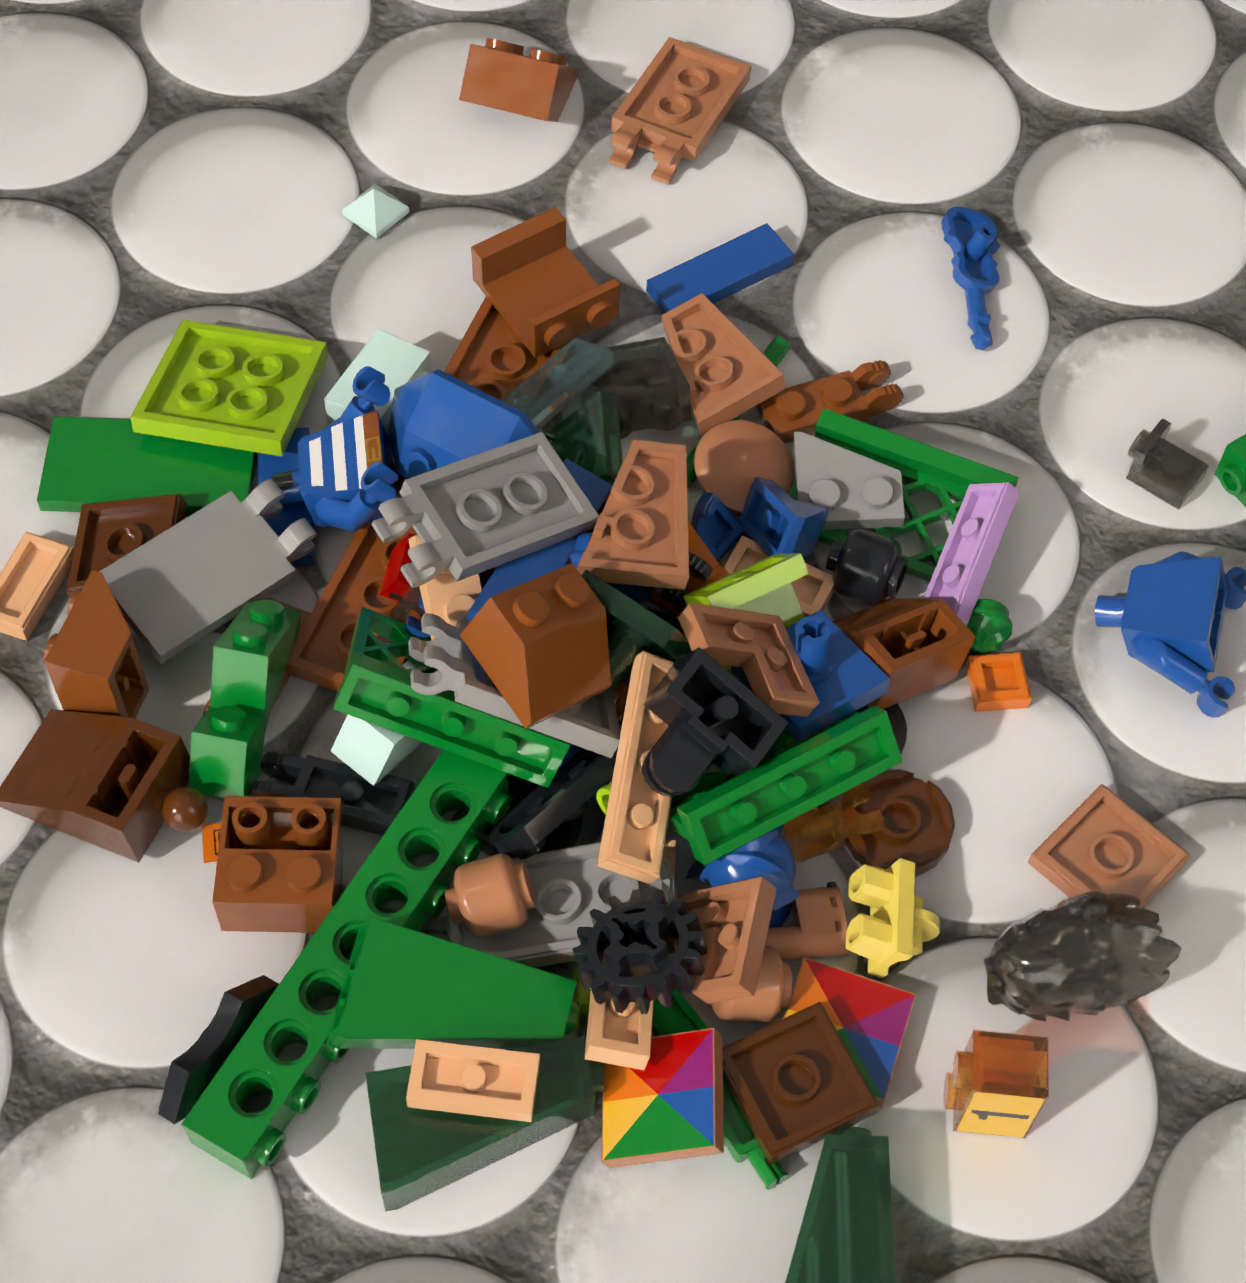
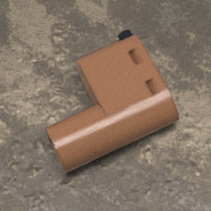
[765,881,849,962]

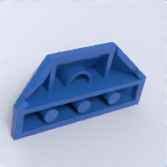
[388,369,540,479]

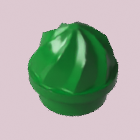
[967,599,1013,654]

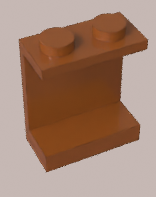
[471,207,620,358]

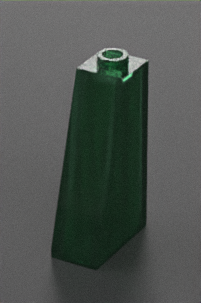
[365,1036,604,1211]
[784,1127,895,1283]

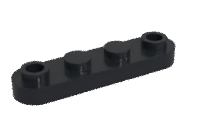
[489,713,624,860]

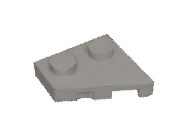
[793,432,905,530]

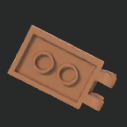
[609,37,752,185]

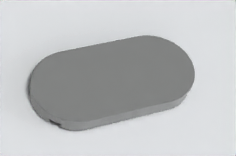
[446,842,678,968]

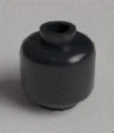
[826,529,909,605]

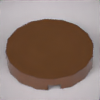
[840,769,955,877]

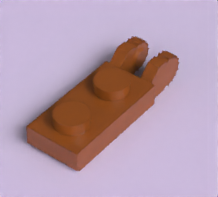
[756,360,904,443]

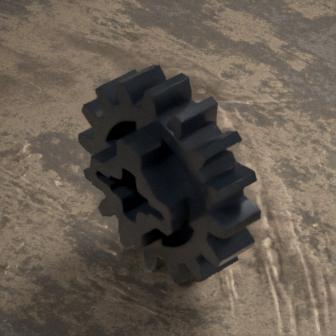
[573,889,707,1014]

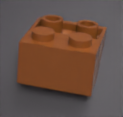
[459,38,579,122]
[43,570,150,719]
[832,598,976,709]
[212,796,342,933]

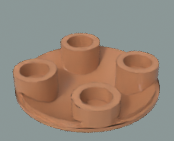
[692,420,794,517]

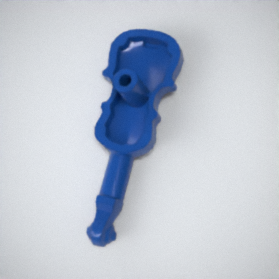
[941,207,1000,351]

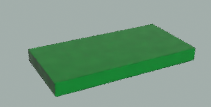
[37,417,257,516]

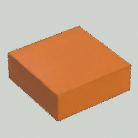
[965,652,1032,712]

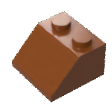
[460,563,611,729]

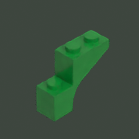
[189,600,301,798]

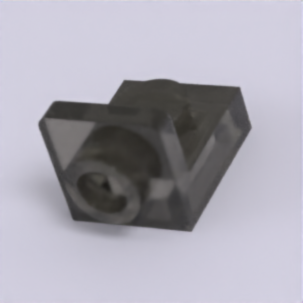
[1126,418,1209,510]

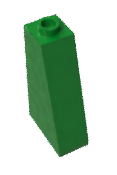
[326,917,579,1049]

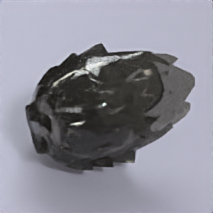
[984,891,1182,1022]

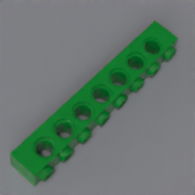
[181,750,513,1180]

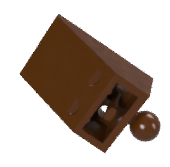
[0,709,208,863]

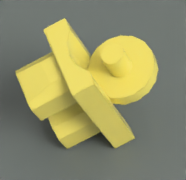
[846,858,940,978]

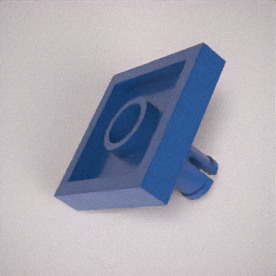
[731,610,890,742]

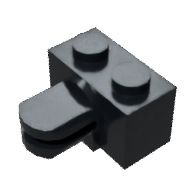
[642,647,788,797]

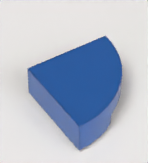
[691,493,745,562]

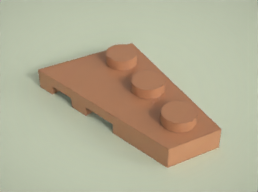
[661,293,786,437]
[577,440,689,590]

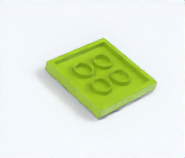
[130,319,328,457]

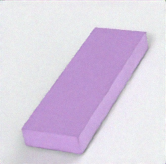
[924,482,1020,626]

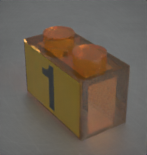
[943,1030,1049,1138]

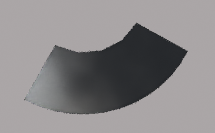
[158,975,279,1124]

